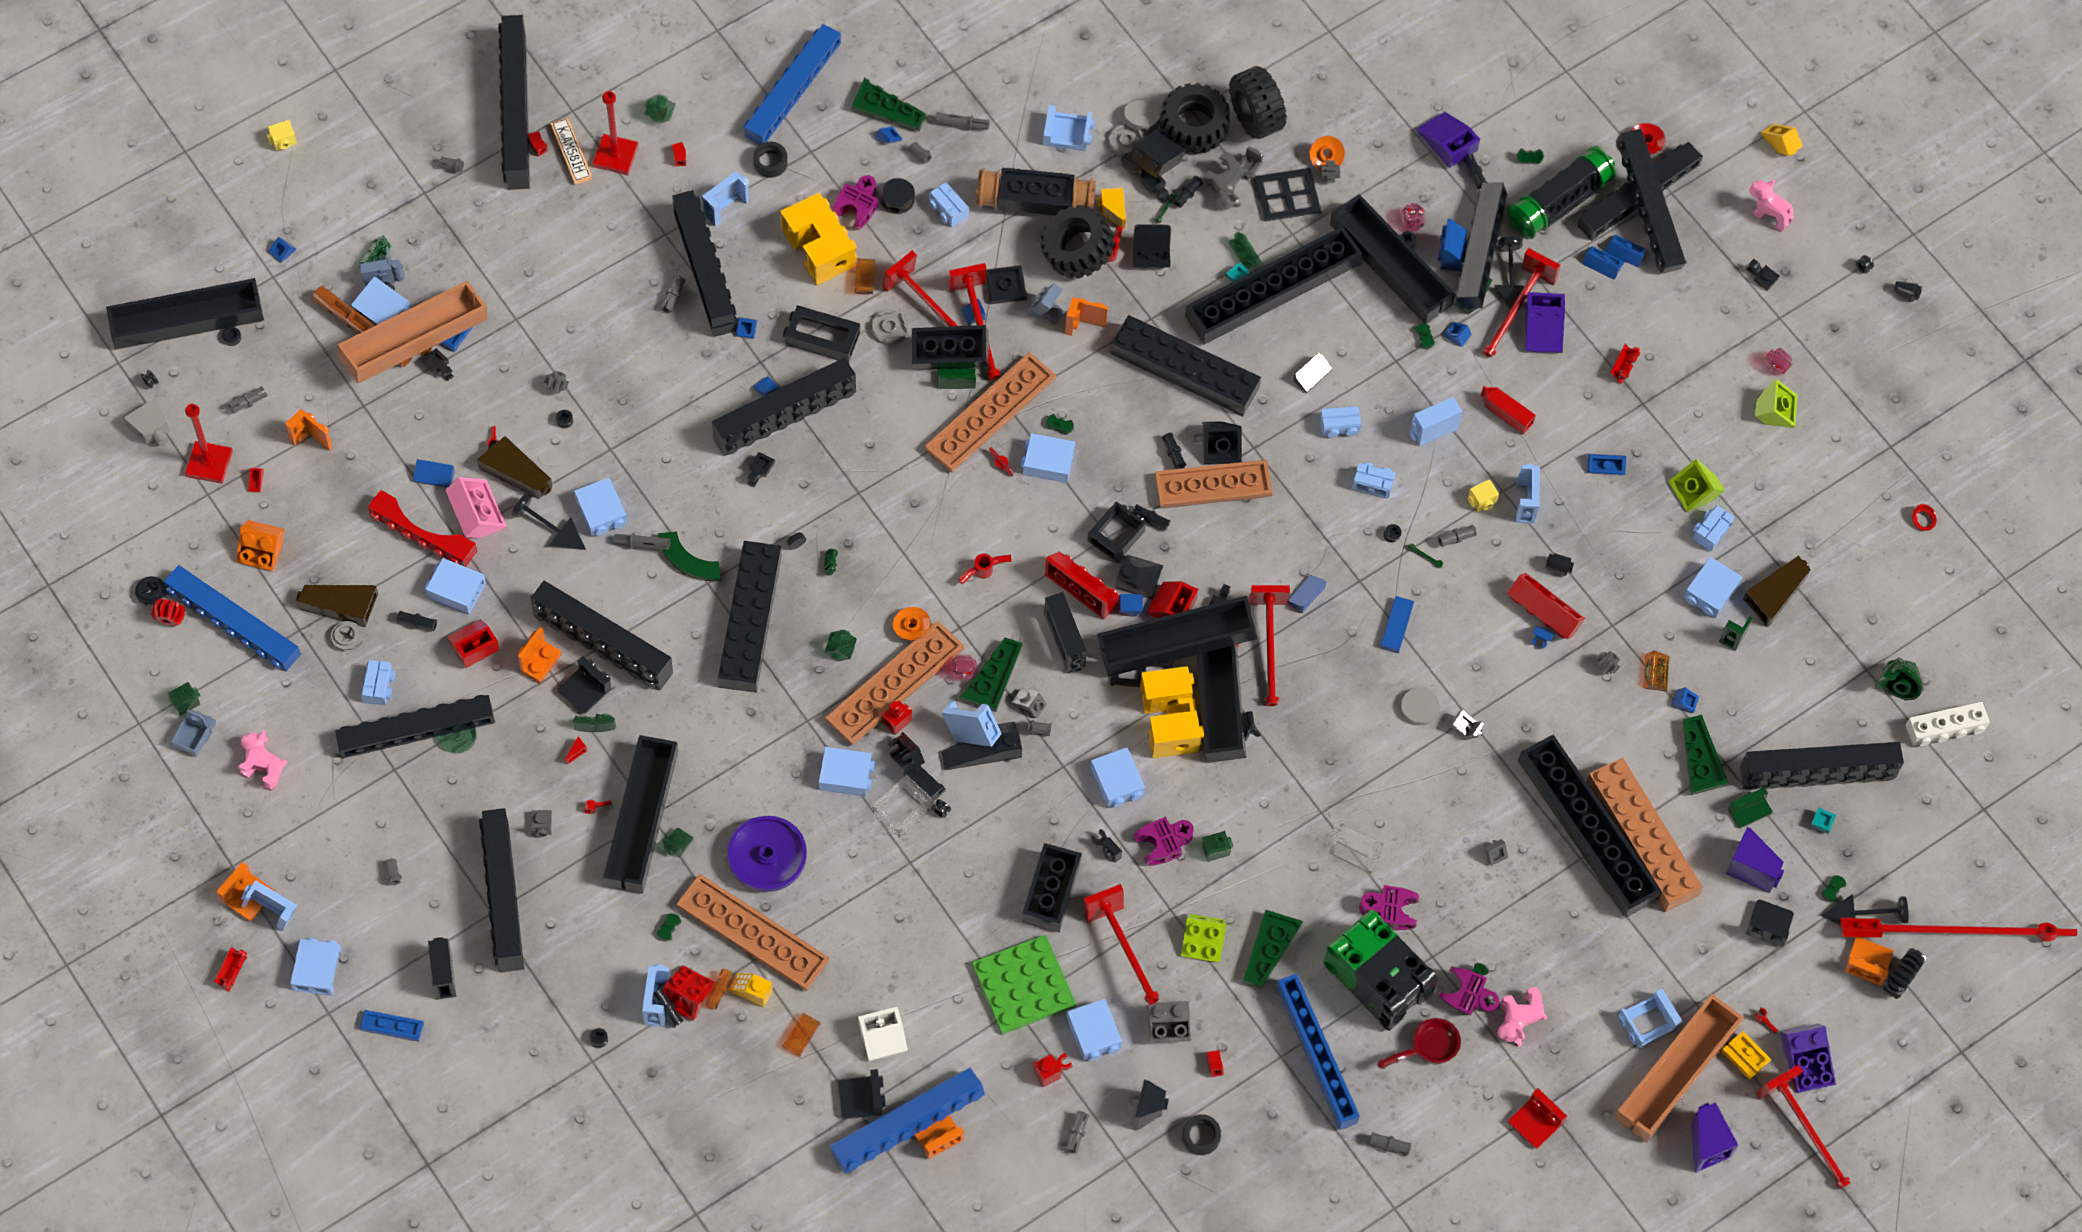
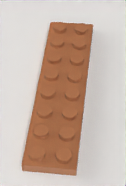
[925,352,1056,473]
[825,621,964,746]
[677,874,830,991]

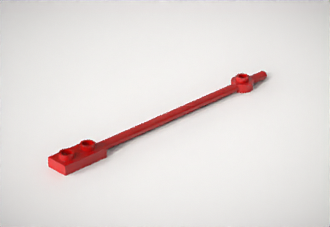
[1840,918,2078,942]

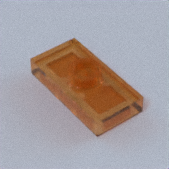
[854,258,875,295]
[782,1013,820,1057]

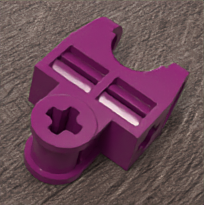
[832,175,878,229]
[1133,817,1194,866]
[1359,885,1419,931]
[1438,966,1499,1015]

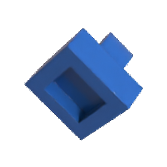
[1532,626,1555,649]

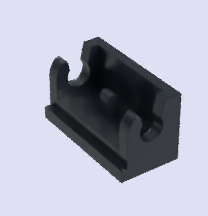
[888,732,925,773]
[903,765,946,805]

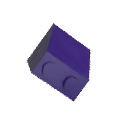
[1726,827,1785,893]
[1691,1102,1738,1173]

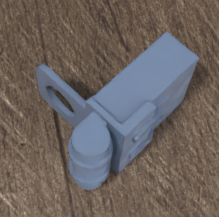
[360,246,405,287]
[1027,283,1064,324]
[171,710,216,757]

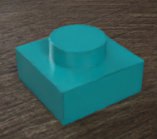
[1226,263,1250,282]
[1810,807,1836,834]

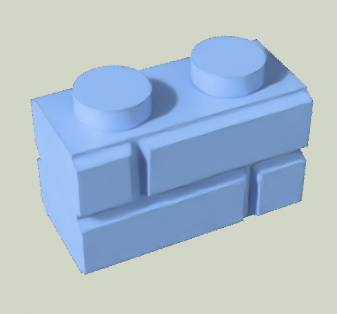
[929,182,969,227]
[1320,406,1361,438]
[1352,462,1396,498]
[1693,505,1735,551]
[361,660,395,705]

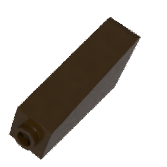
[477,436,553,499]
[1743,556,1811,627]
[296,585,378,628]

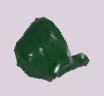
[1875,657,1924,701]

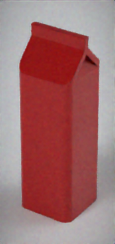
[1480,386,1536,435]

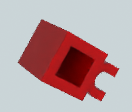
[882,700,912,735]
[1034,1053,1073,1087]

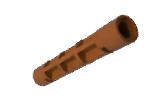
[312,286,413,367]

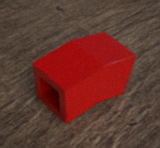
[528,131,548,157]
[672,142,686,166]
[1207,1050,1224,1077]

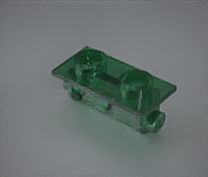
[1228,232,1262,270]
[359,235,392,268]

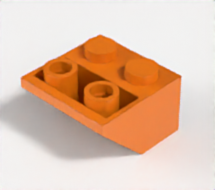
[236,520,285,571]

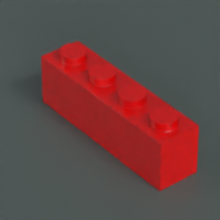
[1507,572,1585,639]

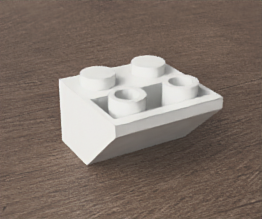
[858,1007,908,1061]

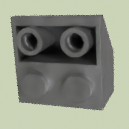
[1147,1001,1191,1043]

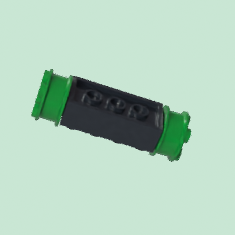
[1508,146,1616,240]

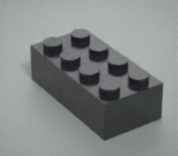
[912,325,989,370]
[1022,843,1082,933]

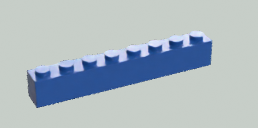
[743,24,841,145]
[164,565,301,672]
[1276,973,1360,1131]
[830,1068,985,1174]

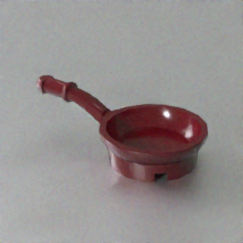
[1377,1018,1461,1069]

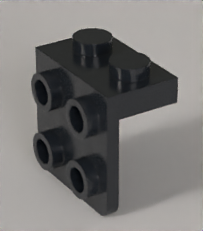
[1133,224,1171,269]
[558,656,612,714]
[1745,899,1794,947]
[838,1069,886,1119]

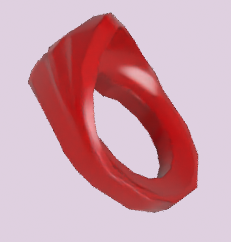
[1912,504,1937,531]

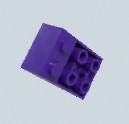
[1416,111,1480,168]
[1525,292,1565,353]
[1780,1023,1836,1093]

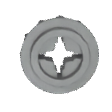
[331,621,362,651]

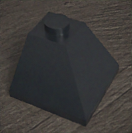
[1202,421,1242,464]
[1116,554,1163,599]
[1133,1079,1169,1131]

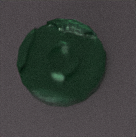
[437,727,477,754]

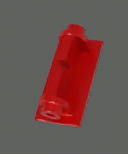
[1610,344,1640,384]
[214,947,247,992]

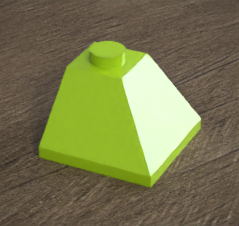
[1755,379,1797,428]
[1668,459,1725,512]

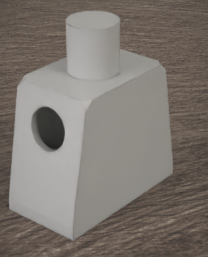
[124,398,170,446]

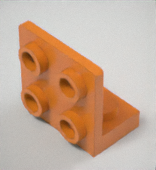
[1065,297,1108,336]
[285,409,332,451]
[518,627,562,683]
[216,862,275,921]
[1844,937,1894,986]
[914,1115,964,1159]

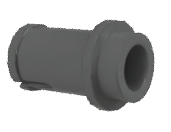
[909,142,932,163]
[439,156,464,173]
[1027,719,1051,736]
[384,859,402,885]

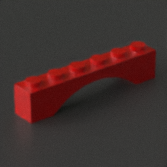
[368,490,478,567]

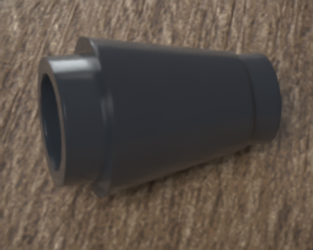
[1893,281,1922,301]

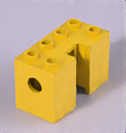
[780,193,857,285]
[1140,666,1204,758]

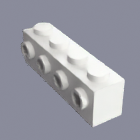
[1905,702,1990,746]

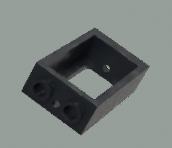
[783,305,861,363]
[1044,592,1087,673]

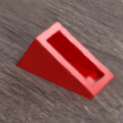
[248,468,264,492]
[565,736,587,765]

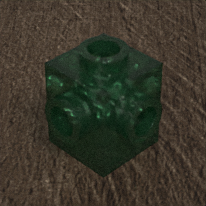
[644,94,676,123]
[824,629,857,661]

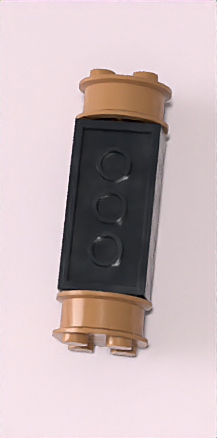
[976,167,1096,216]

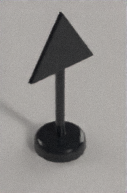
[1494,237,1525,309]
[511,493,586,550]
[1821,894,1909,924]

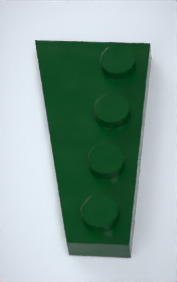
[852,77,926,132]
[960,637,1023,712]
[1683,715,1728,795]
[1243,910,1303,989]

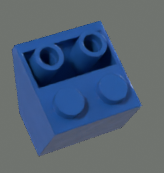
[1437,219,1467,272]

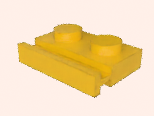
[1721,1031,1771,1080]

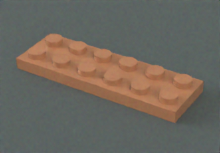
[1155,460,1273,508]

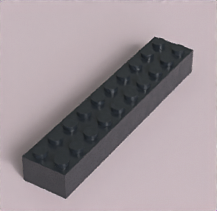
[498,15,530,190]
[1185,226,1362,345]
[1518,734,1662,918]

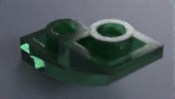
[573,713,616,733]

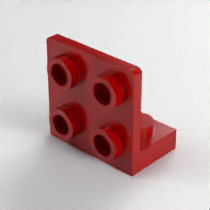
[663,965,717,1021]
[1508,1088,1567,1149]

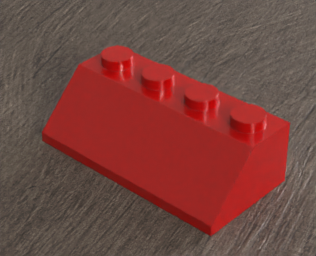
[1045,551,1119,619]

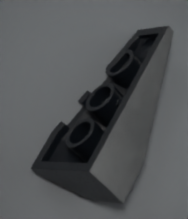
[942,721,1022,771]

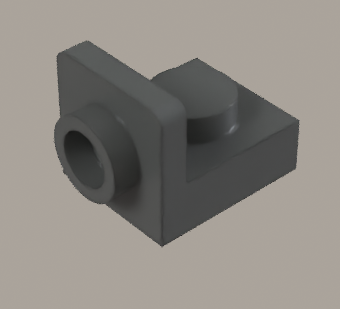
[530,810,552,837]

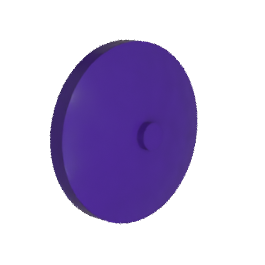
[728,816,807,892]

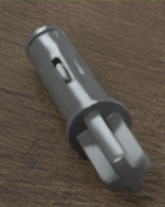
[935,112,990,130]
[613,533,670,550]

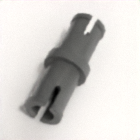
[660,275,686,313]
[228,386,267,414]
[1437,524,1477,547]
[1065,1111,1089,1153]
[1369,1132,1412,1155]

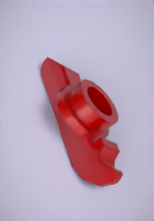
[989,447,1013,476]

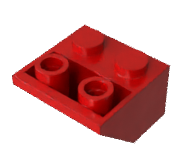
[1146,581,1199,619]
[447,619,499,668]

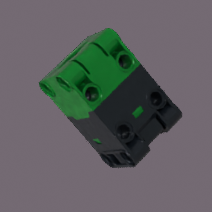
[1323,909,1438,1031]

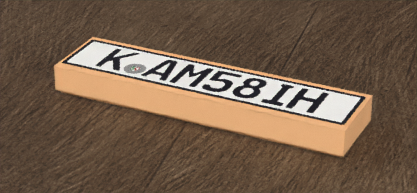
[551,118,592,185]

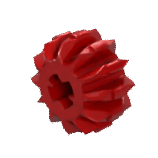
[151,599,185,626]

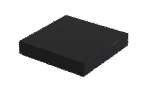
[986,265,1027,304]

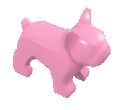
[1749,179,1794,232]
[239,730,287,791]
[1498,987,1547,1047]

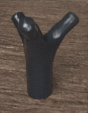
[1245,711,1261,741]

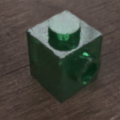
[168,682,201,716]
[1201,831,1233,862]

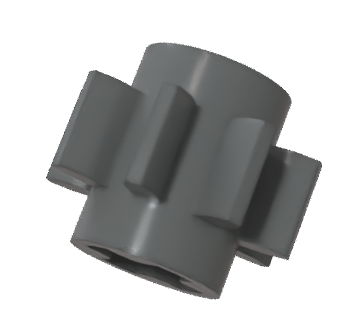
[1321,160,1340,183]
[544,371,569,394]
[1596,651,1620,675]

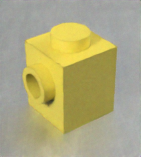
[267,120,297,151]
[1468,479,1499,512]

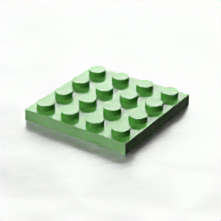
[972,935,1076,1035]

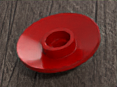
[1631,123,1666,155]

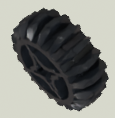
[1883,948,1926,999]

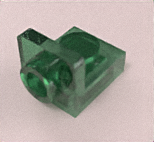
[663,827,694,858]

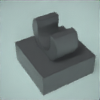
[1484,839,1508,866]

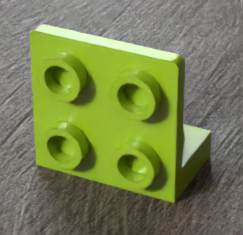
[1181,913,1227,962]

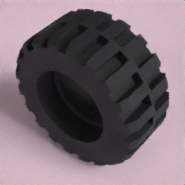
[1229,66,1287,139]
[1160,83,1230,154]
[1040,205,1114,278]

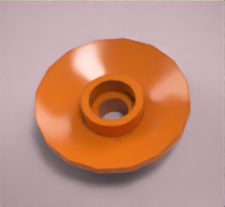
[1309,136,1345,170]
[893,607,931,641]

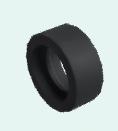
[753,141,788,178]
[1182,1114,1221,1155]

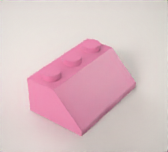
[445,477,507,538]

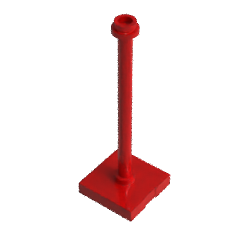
[593,91,639,175]
[1483,248,1561,358]
[882,250,958,326]
[948,263,1000,380]
[185,403,233,484]
[1249,585,1290,706]
[1084,884,1159,1005]
[1756,1065,1851,1189]

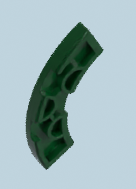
[658,531,721,581]

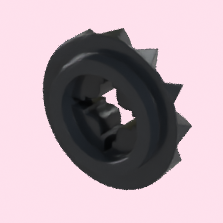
[135,576,166,605]

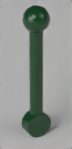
[1155,193,1177,224]
[1408,544,1443,568]

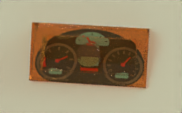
[1643,650,1669,691]

